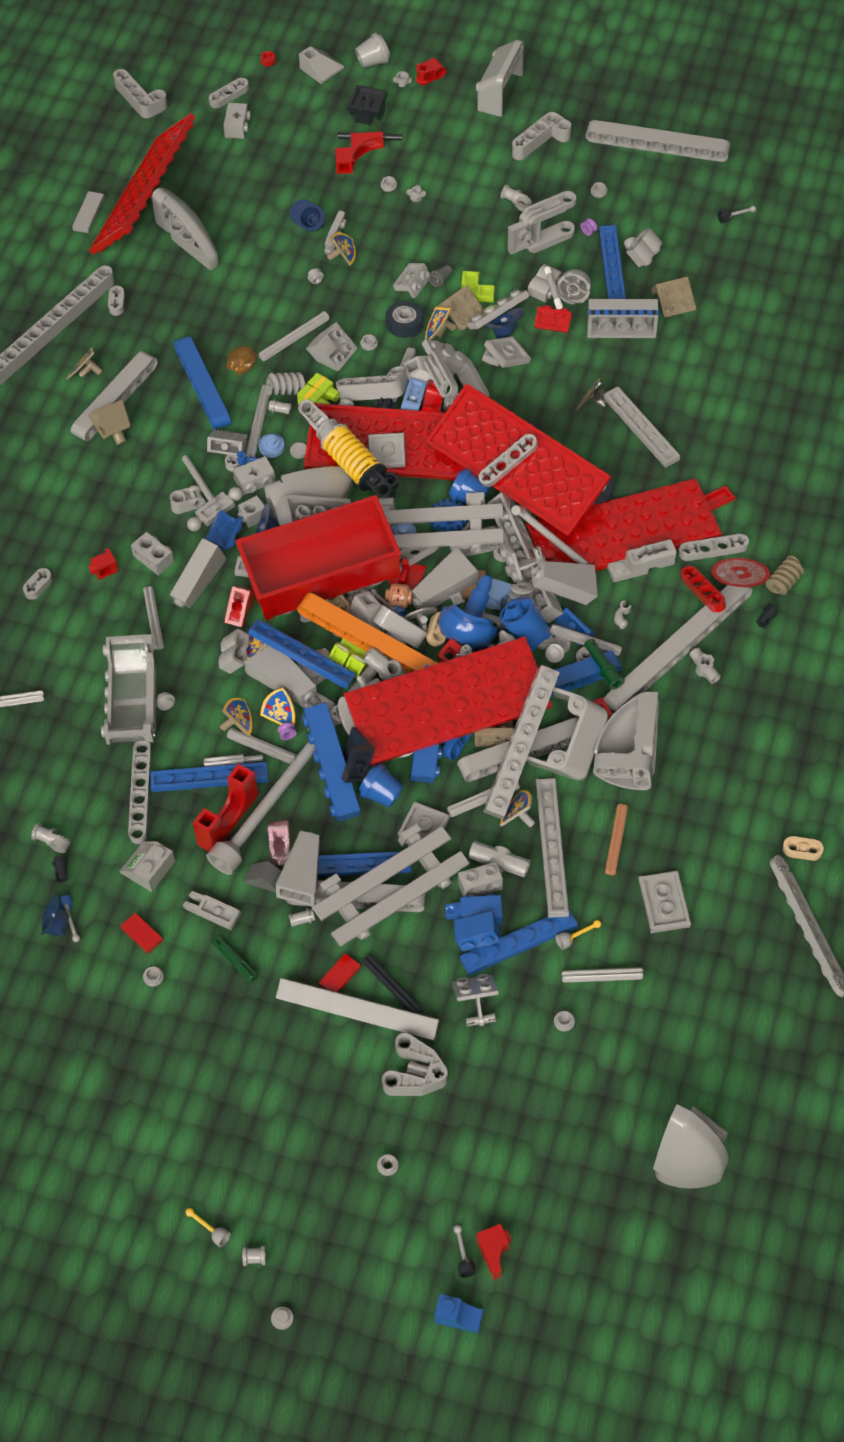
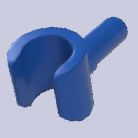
[237,451,260,466]

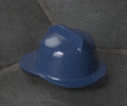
[290,199,325,232]
[486,308,525,339]
[254,503,279,534]
[41,895,69,936]

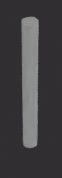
[182,455,216,504]

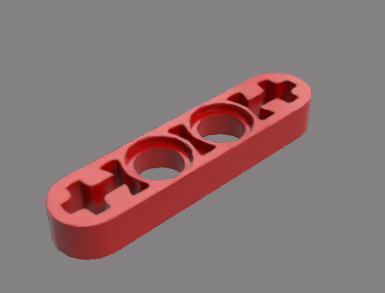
[680,566,726,613]

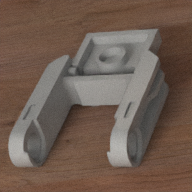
[508,191,576,255]
[422,339,489,398]

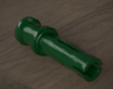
[584,639,625,690]

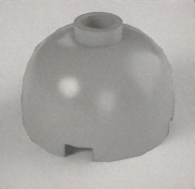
[557,269,591,304]

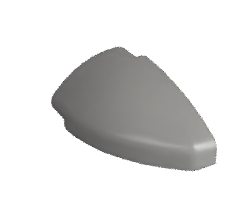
[152,188,219,271]
[264,466,353,526]
[593,692,659,790]
[653,1104,729,1188]

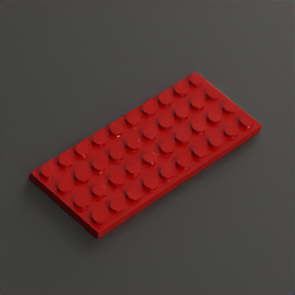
[89,113,195,254]
[425,383,611,537]
[304,403,465,480]
[526,478,722,571]
[344,637,552,766]

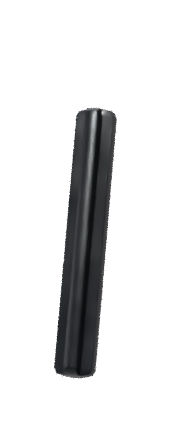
[363,955,423,1014]

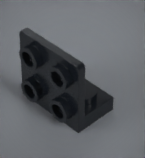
[341,727,375,783]

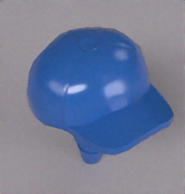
[439,575,498,650]

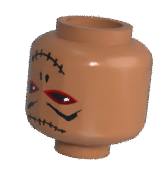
[385,583,413,609]

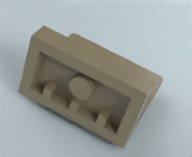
[651,277,696,318]
[437,285,485,331]
[475,720,514,747]

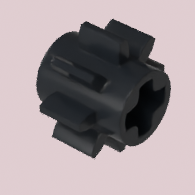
[374,397,395,409]

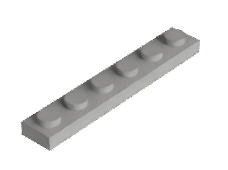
[603,386,680,468]

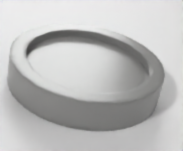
[290,442,307,459]

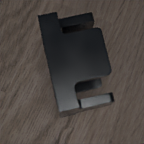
[347,85,387,125]

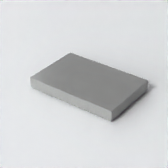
[638,871,691,933]

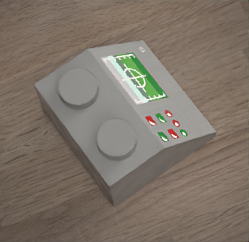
[119,841,175,892]

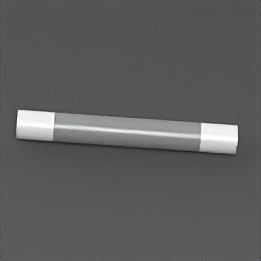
[544,267,563,309]

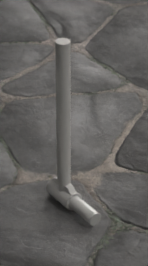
[511,505,588,564]

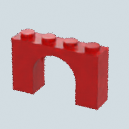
[193,764,259,851]

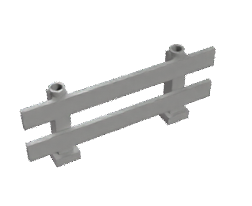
[379,492,504,553]
[312,824,470,947]

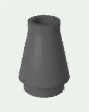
[429,265,452,287]

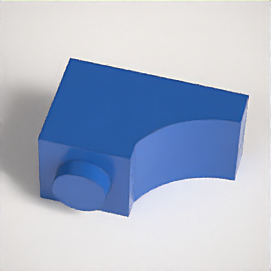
[434,1294,483,1334]

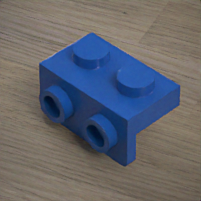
[205,510,243,552]

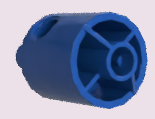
[499,597,551,652]

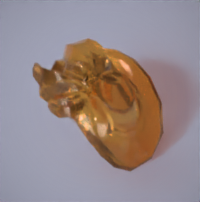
[225,346,257,376]

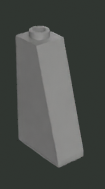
[170,538,227,608]
[412,547,479,609]
[532,561,598,605]
[244,646,317,706]
[276,831,320,907]

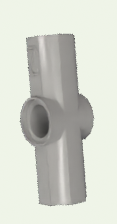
[363,647,407,681]
[469,841,531,877]

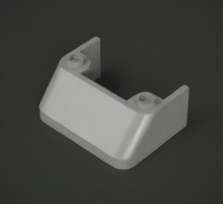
[476,40,524,117]
[527,687,608,781]

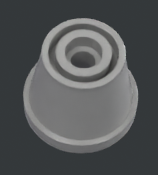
[355,33,390,68]

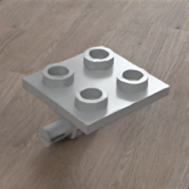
[500,542,546,583]
[452,974,498,1027]

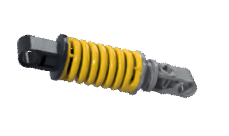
[298,399,396,499]

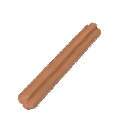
[605,804,628,876]

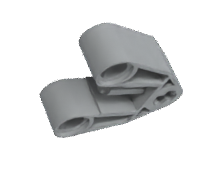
[382,1033,448,1096]

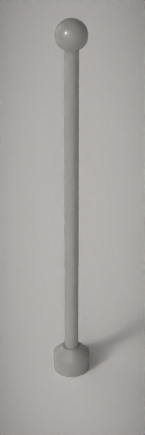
[206,631,406,875]

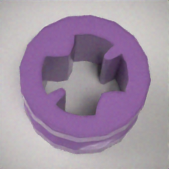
[581,218,597,236]
[277,722,297,740]

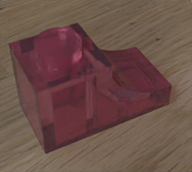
[268,820,290,865]

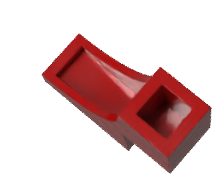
[335,132,384,174]

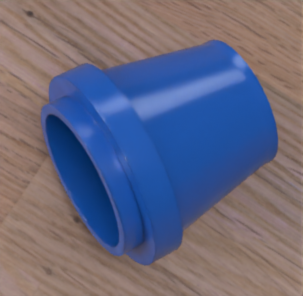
[449,468,490,504]
[359,763,404,808]

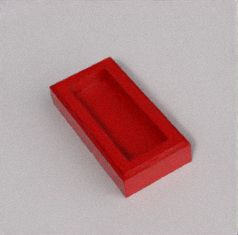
[704,485,736,511]
[120,913,163,954]
[319,954,361,993]

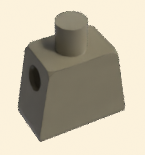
[88,400,130,445]

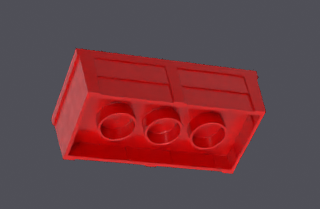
[235,495,401,621]

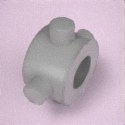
[449,591,465,606]

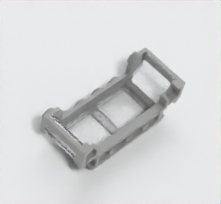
[101,634,156,745]

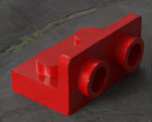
[534,305,572,334]

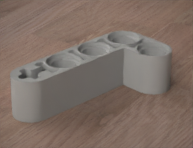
[113,69,168,118]
[512,112,571,160]
[336,366,408,401]

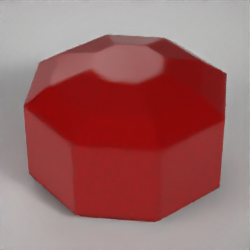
[261,51,276,66]

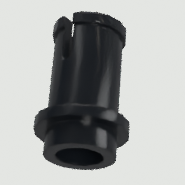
[756,605,778,629]
[52,856,68,883]

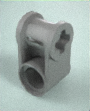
[170,485,206,514]

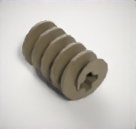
[766,556,804,595]

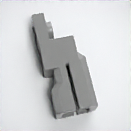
[607,539,676,583]

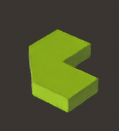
[461,271,495,302]

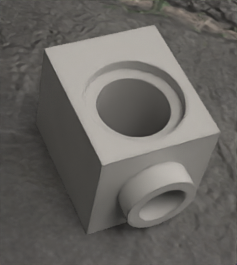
[238,495,264,528]

